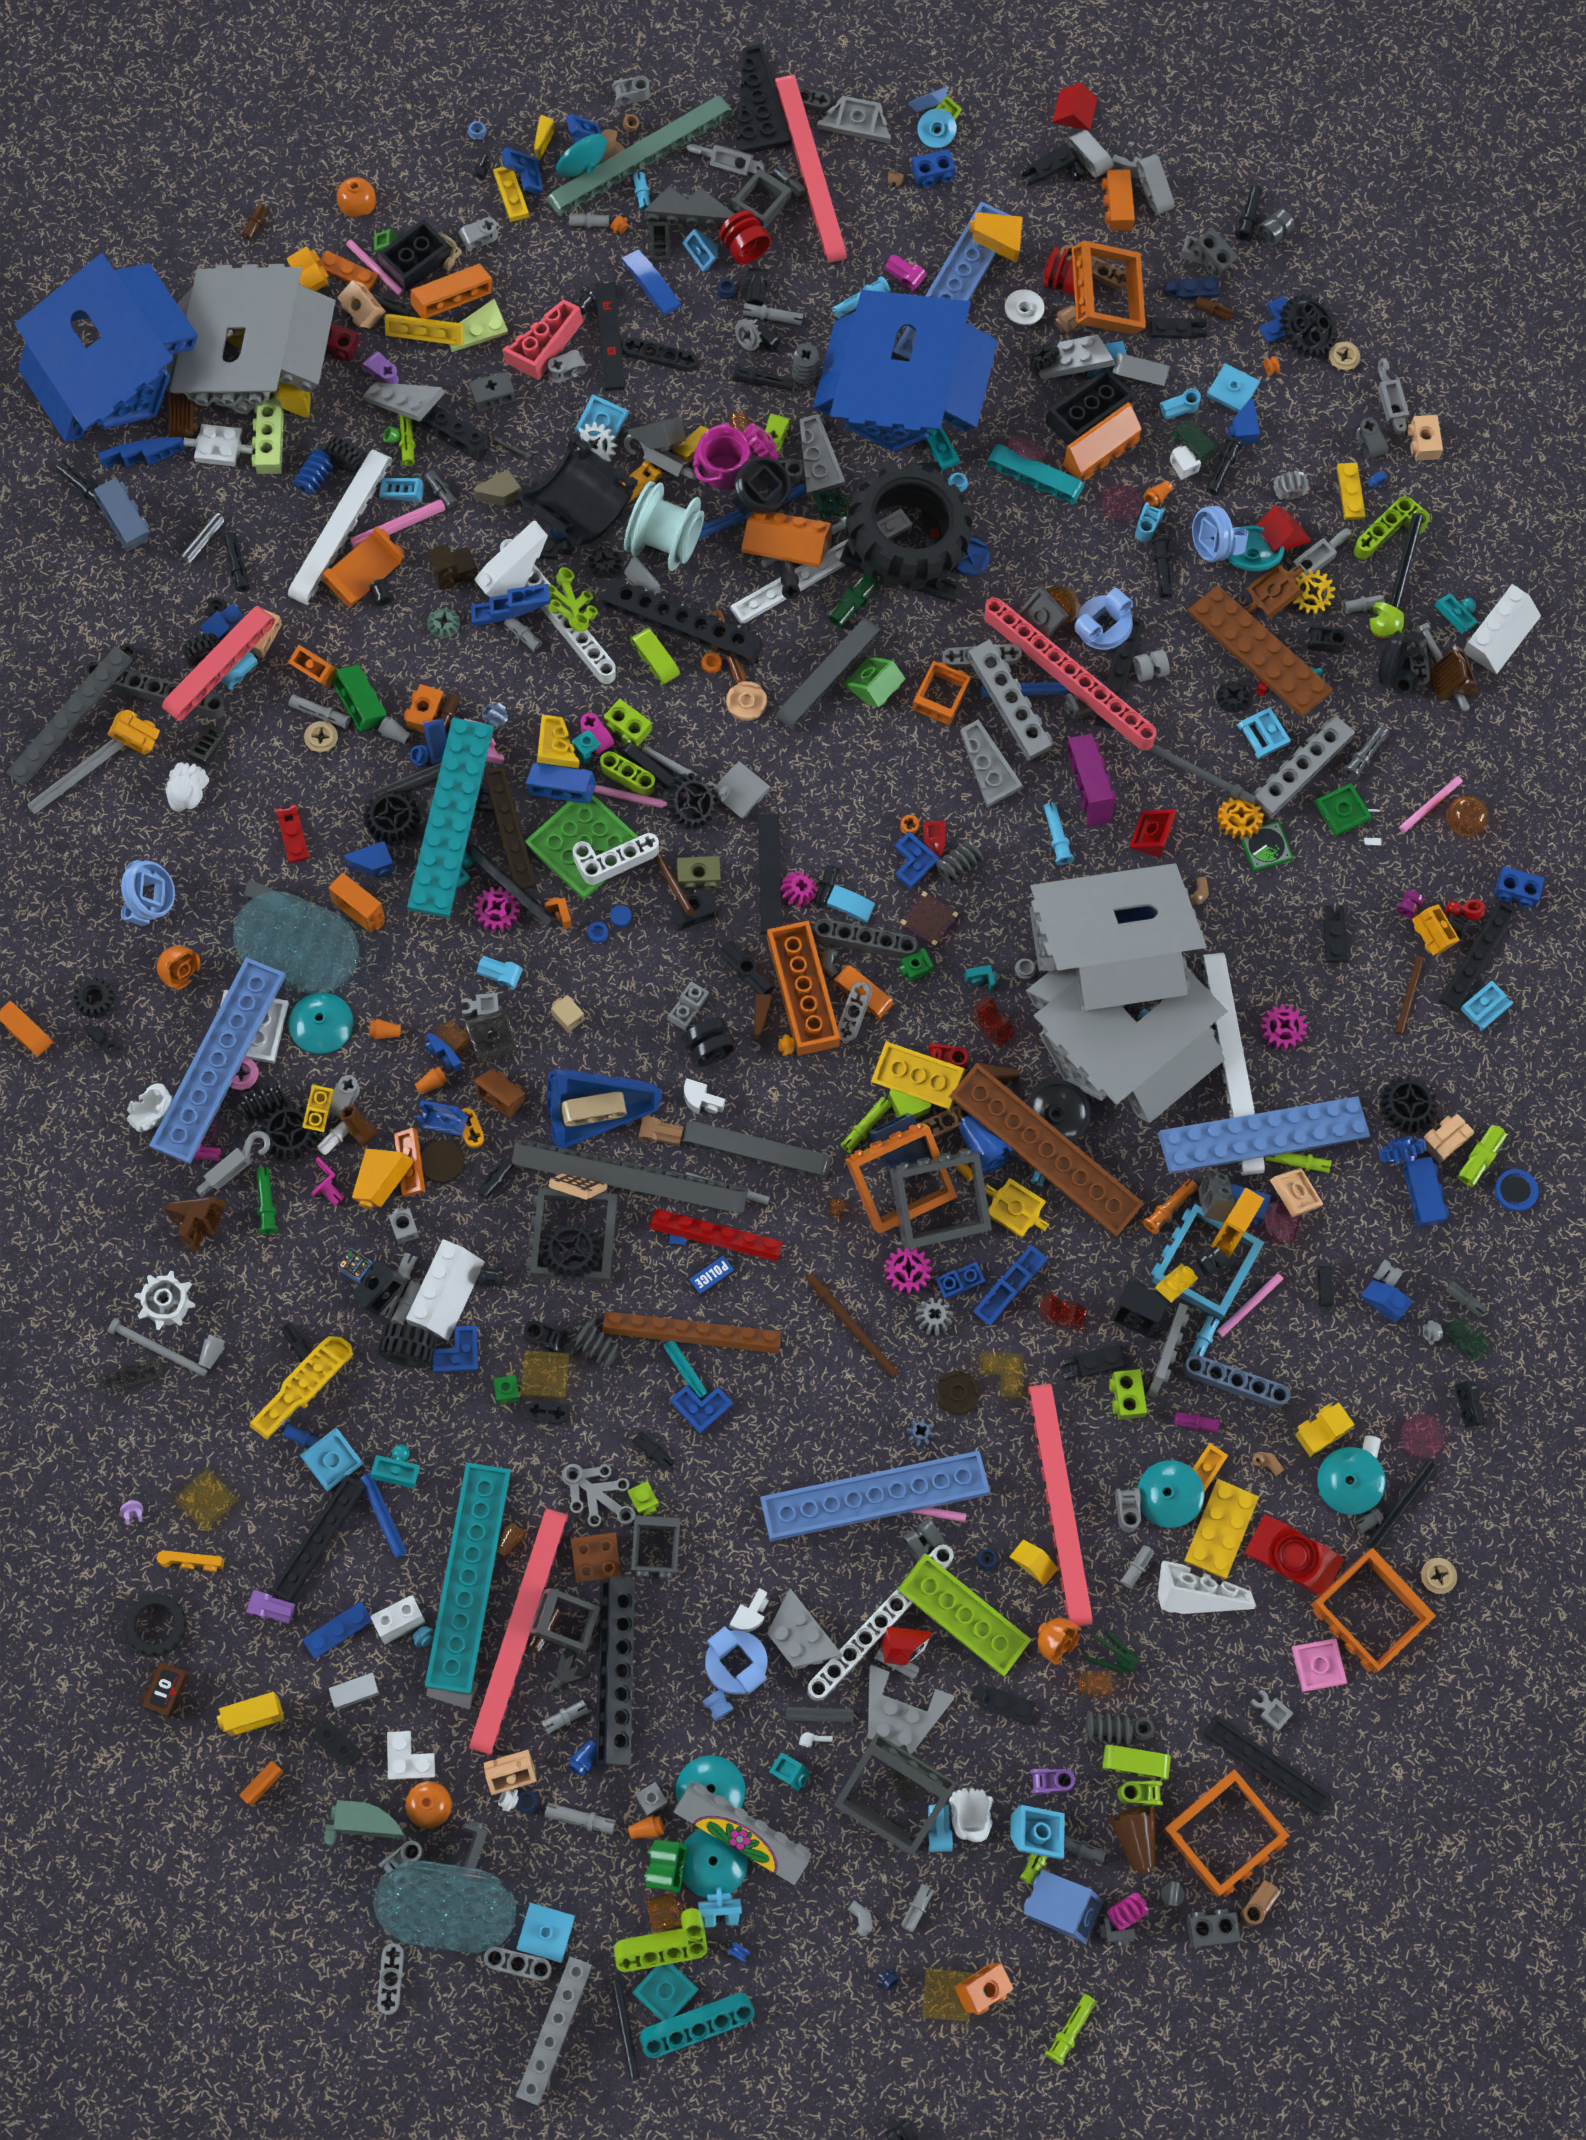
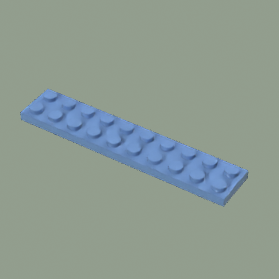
[892,202,1012,361]
[149,957,286,1165]
[1158,1096,1370,1174]
[760,1451,990,1542]

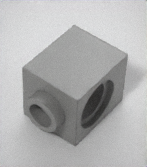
[388,1208,419,1245]
[635,1782,668,1817]

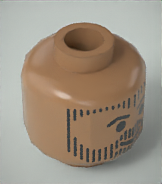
[1055,305,1085,335]

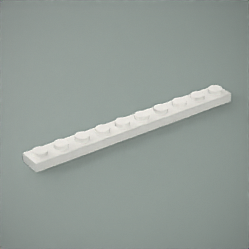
[730,509,912,624]

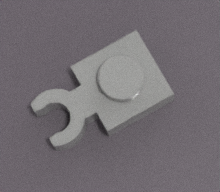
[461,993,500,1018]
[1250,1690,1293,1732]

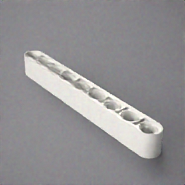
[288,449,392,605]
[500,539,616,684]
[807,1545,953,1701]

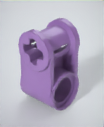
[361,351,399,384]
[1030,1769,1075,1795]

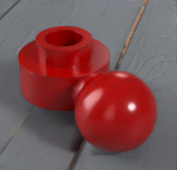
[1445,900,1485,920]

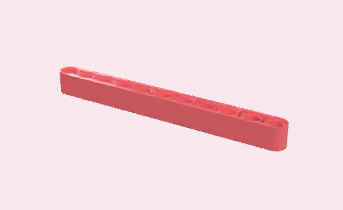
[775,74,847,263]
[984,598,1157,750]
[1028,1383,1092,1626]
[469,1508,568,1755]

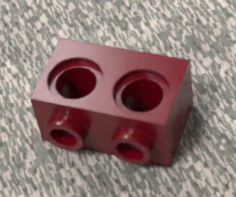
[325,323,360,361]

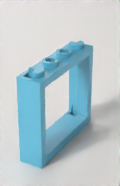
[1151,1204,1264,1320]

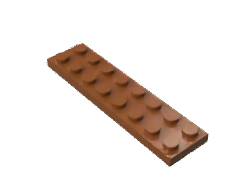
[1188,585,1333,717]

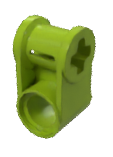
[765,413,791,452]
[1117,1781,1163,1806]

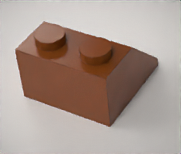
[474,1068,527,1119]

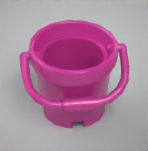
[693,423,751,490]

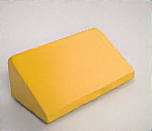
[673,426,709,462]

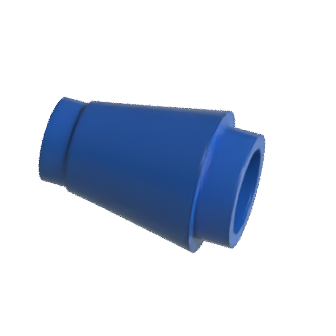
[568,1740,596,1776]

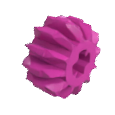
[780,870,817,908]
[1107,1893,1149,1930]

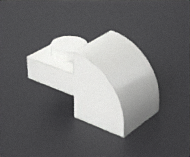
[684,1079,725,1114]
[729,1588,769,1632]

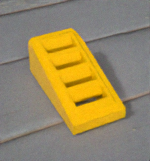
[534,115,555,160]

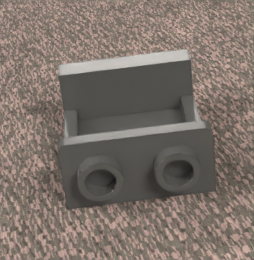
[444,1821,488,1888]

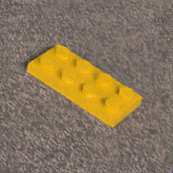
[871,1041,966,1110]
[1184,1479,1259,1580]

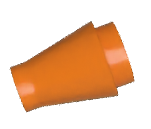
[1144,480,1173,507]
[369,1018,401,1040]
[415,1066,448,1095]
[628,1814,664,1840]

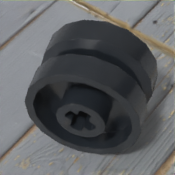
[681,1017,737,1068]

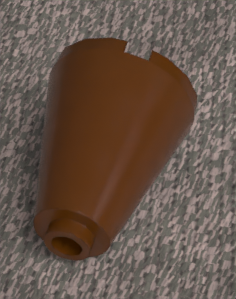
[1109,1806,1155,1874]

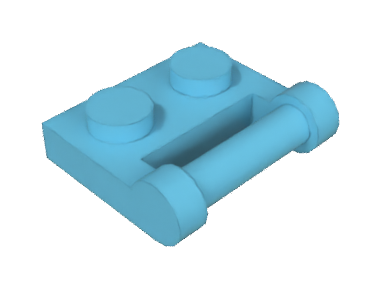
[1237,708,1291,760]

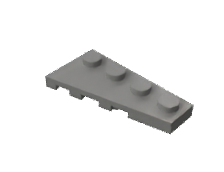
[363,382,445,421]
[799,414,845,496]
[960,719,1023,808]
[1147,1303,1189,1398]

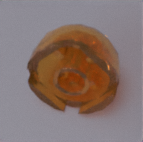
[1046,586,1080,627]
[1446,795,1489,837]

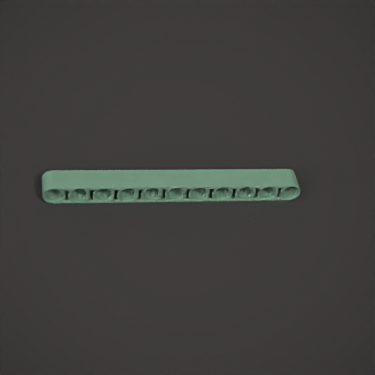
[547,96,733,217]

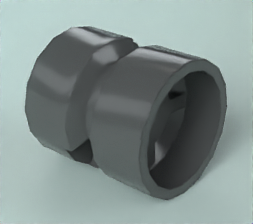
[1257,209,1295,246]
[902,1519,945,1561]

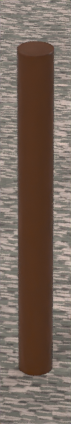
[654,854,694,916]
[1395,956,1424,1036]

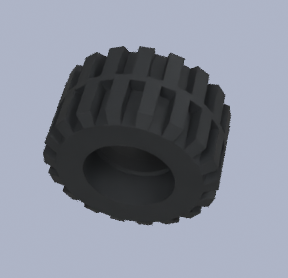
[377,1323,438,1368]

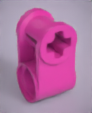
[580,713,615,755]

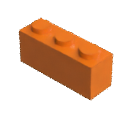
[1102,170,1135,231]

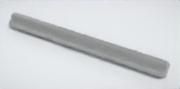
[28,738,125,814]

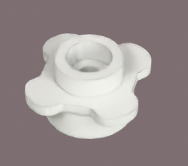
[498,1789,518,1812]

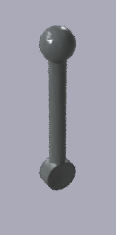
[493,437,532,460]

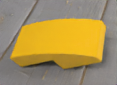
[302,1084,334,1132]

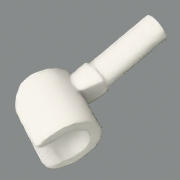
[799,1733,833,1748]

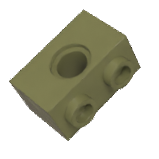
[677,856,721,891]

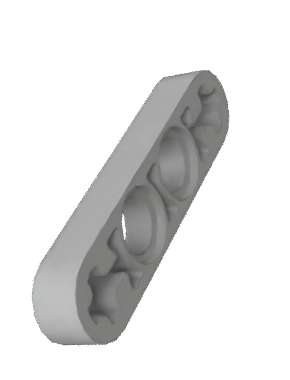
[942,644,1022,668]

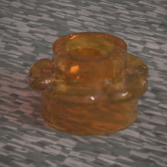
[829,1196,844,1218]

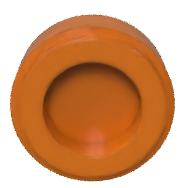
[702,652,722,673]

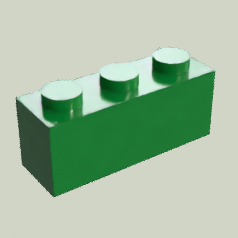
[331,664,387,732]

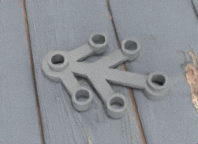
[562,1464,635,1528]

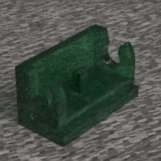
[1171,419,1216,464]

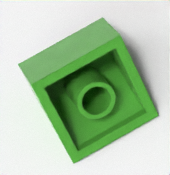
[843,656,905,707]

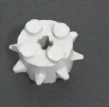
[134,1271,195,1330]

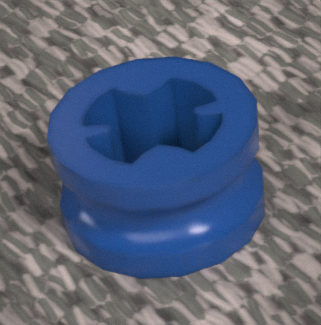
[727,1942,751,1963]

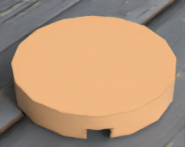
[726,681,767,721]

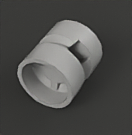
[1133,649,1170,682]

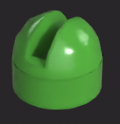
[383,426,401,444]

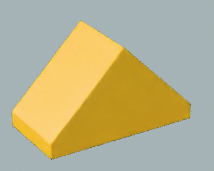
[1009,1540,1058,1586]

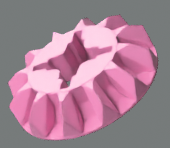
[230,1057,259,1091]

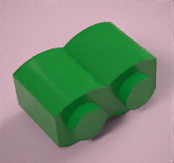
[645,1840,687,1893]

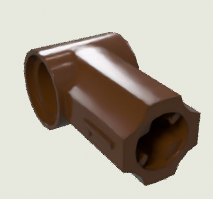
[339,1105,378,1147]

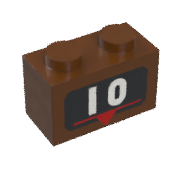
[141,1662,189,1718]

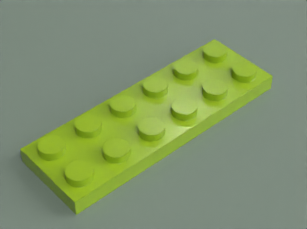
[897,1553,1031,1676]

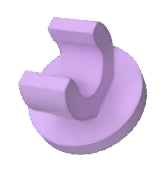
[120,1501,143,1525]

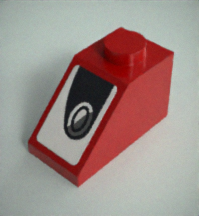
[881,1627,932,1665]

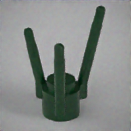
[1085,1631,1139,1674]

